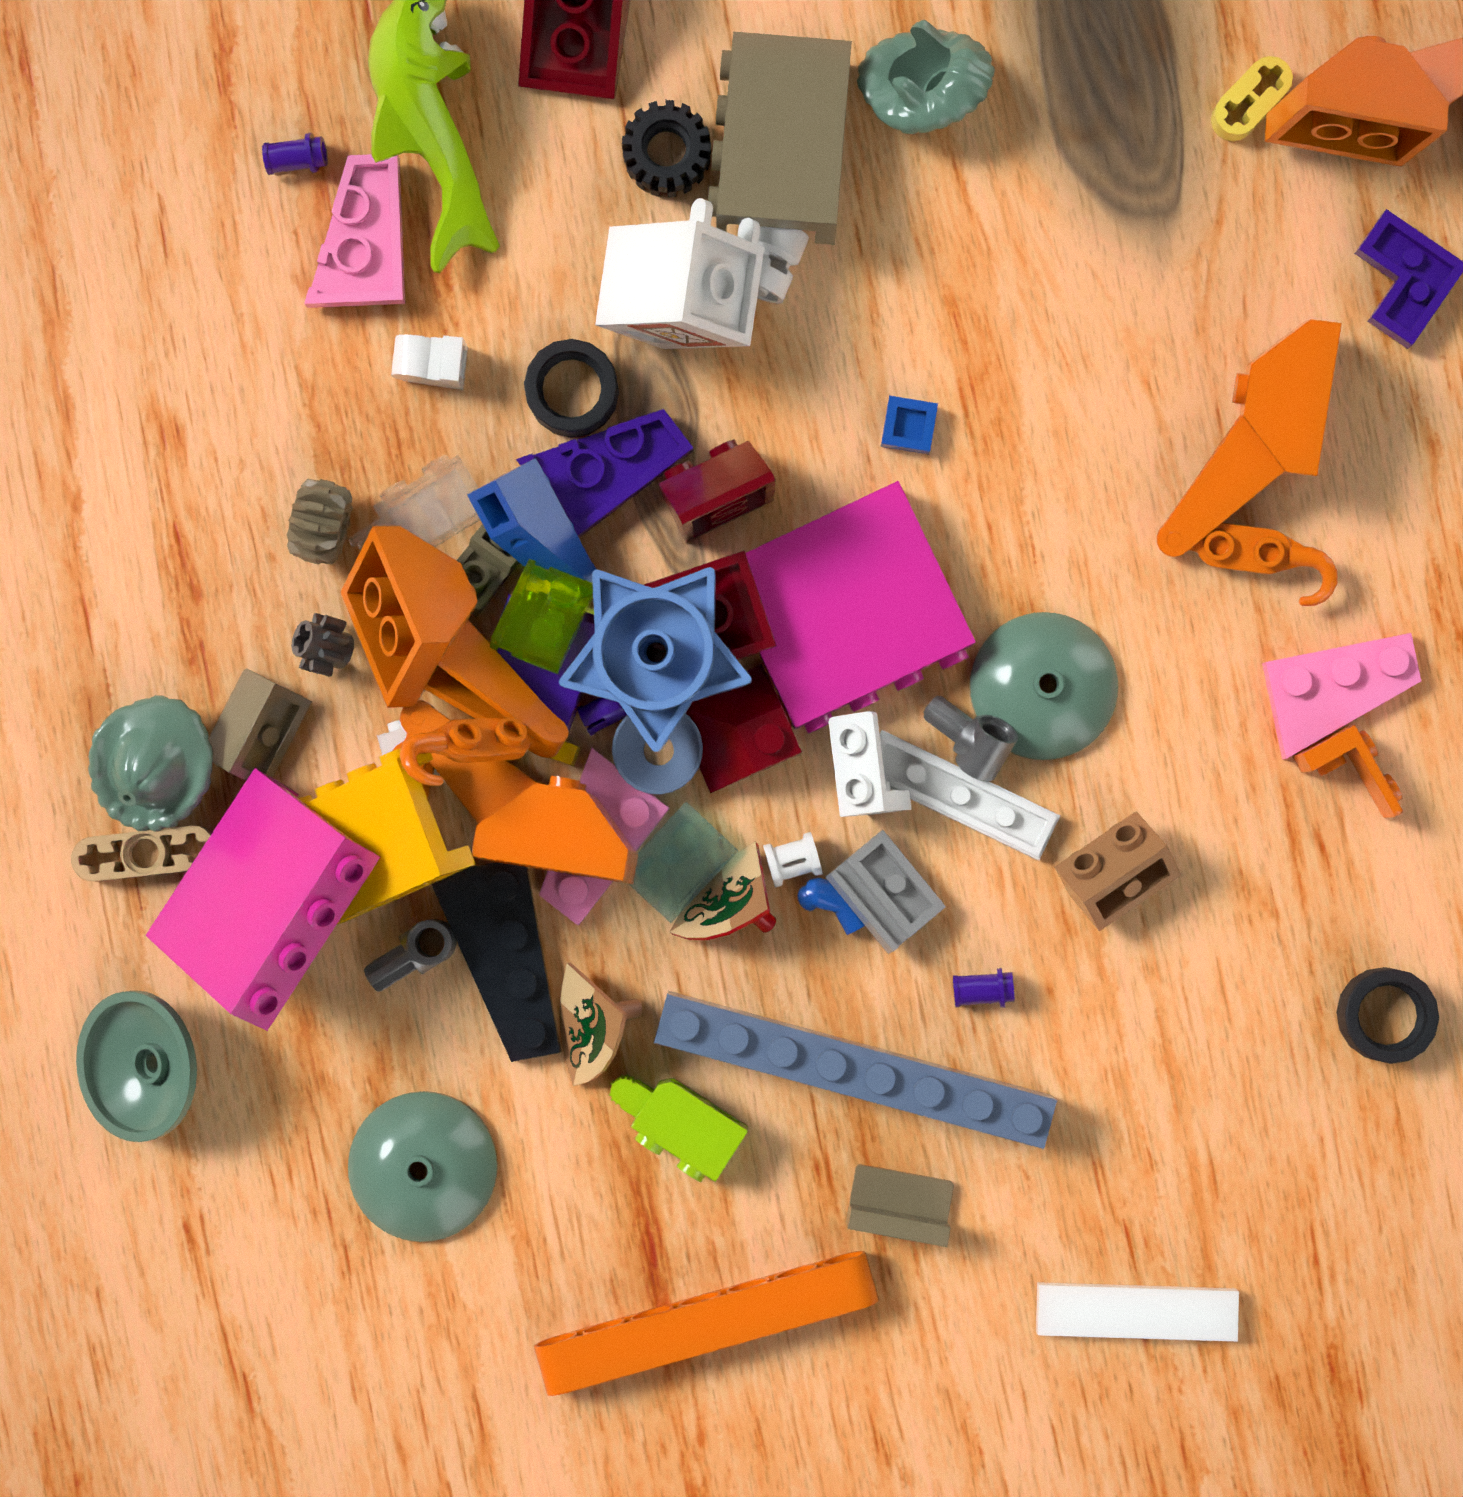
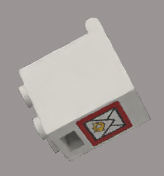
[595,198,765,349]

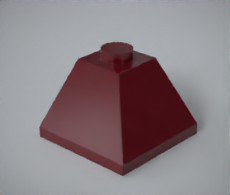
[686,664,802,794]

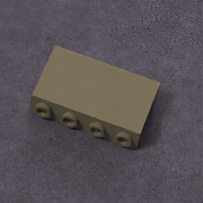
[708,31,852,245]

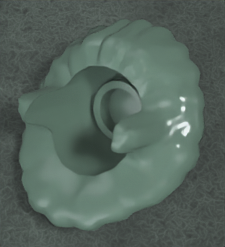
[857,20,995,135]
[88,695,213,832]

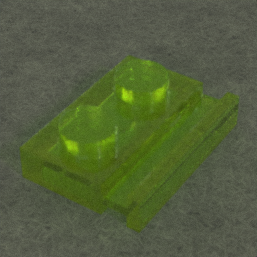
[490,559,593,674]

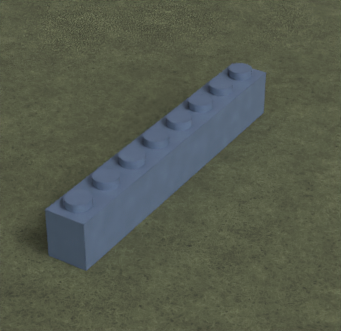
[654,991,1057,1149]

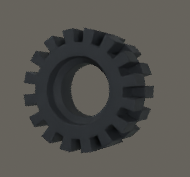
[622,100,711,198]

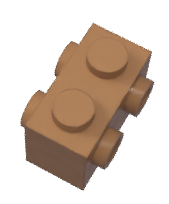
[1054,811,1181,931]

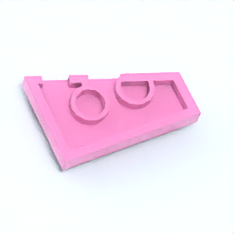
[304,154,405,308]
[1262,633,1421,760]
[539,747,670,925]

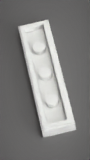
[880,730,1060,860]
[1036,1282,1239,1342]

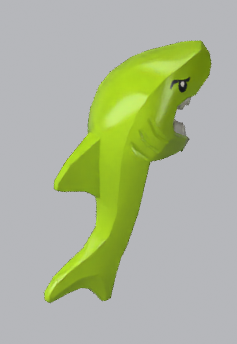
[368,0,500,274]

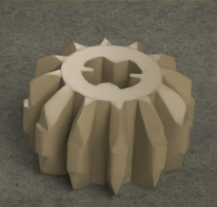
[286,479,353,565]

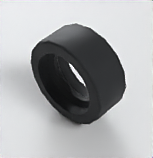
[524,339,619,438]
[1336,967,1439,1064]

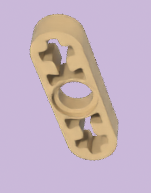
[71,826,212,881]

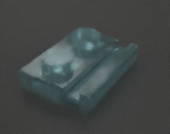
[629,802,739,923]

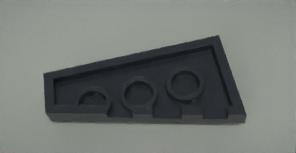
[431,862,561,1062]

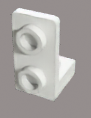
[829,711,912,817]

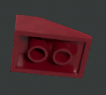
[518,0,630,99]
[659,439,776,543]
[644,550,777,662]

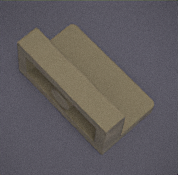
[208,668,312,780]
[846,1164,954,1247]

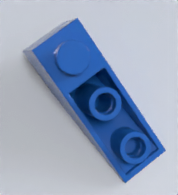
[467,458,596,606]

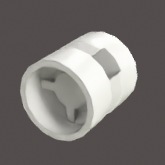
[757,227,809,304]

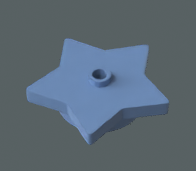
[559,567,752,752]

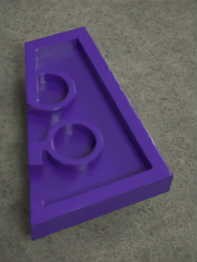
[516,409,694,538]

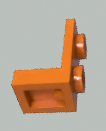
[1292,725,1403,818]

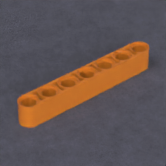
[534,1251,879,1396]

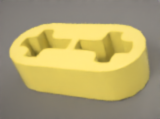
[1211,56,1293,141]

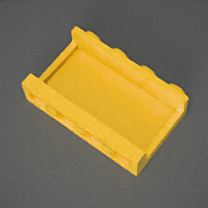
[298,748,475,925]

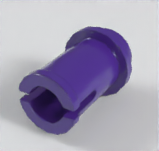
[262,133,328,175]
[577,697,627,736]
[953,968,1015,1008]

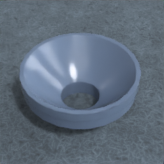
[612,713,703,795]

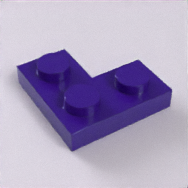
[1354,209,1463,349]

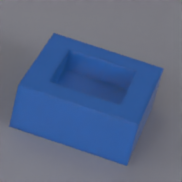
[881,395,938,455]

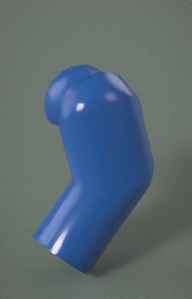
[797,878,865,935]

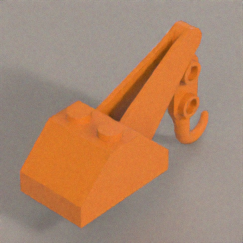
[1265,36,1463,167]
[1157,319,1342,606]
[340,526,569,786]
[392,700,638,884]

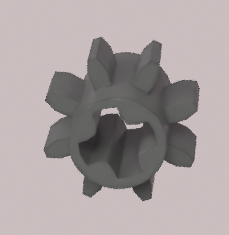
[291,613,354,677]

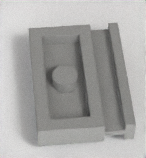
[826,830,946,954]

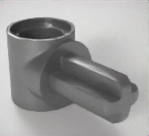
[923,696,1018,782]
[364,919,457,991]

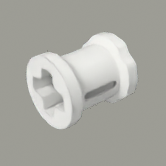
[763,832,823,887]

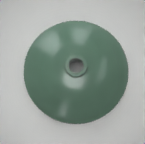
[970,612,1118,760]
[76,990,197,1142]
[348,1091,498,1242]

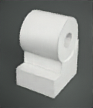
[391,335,468,390]

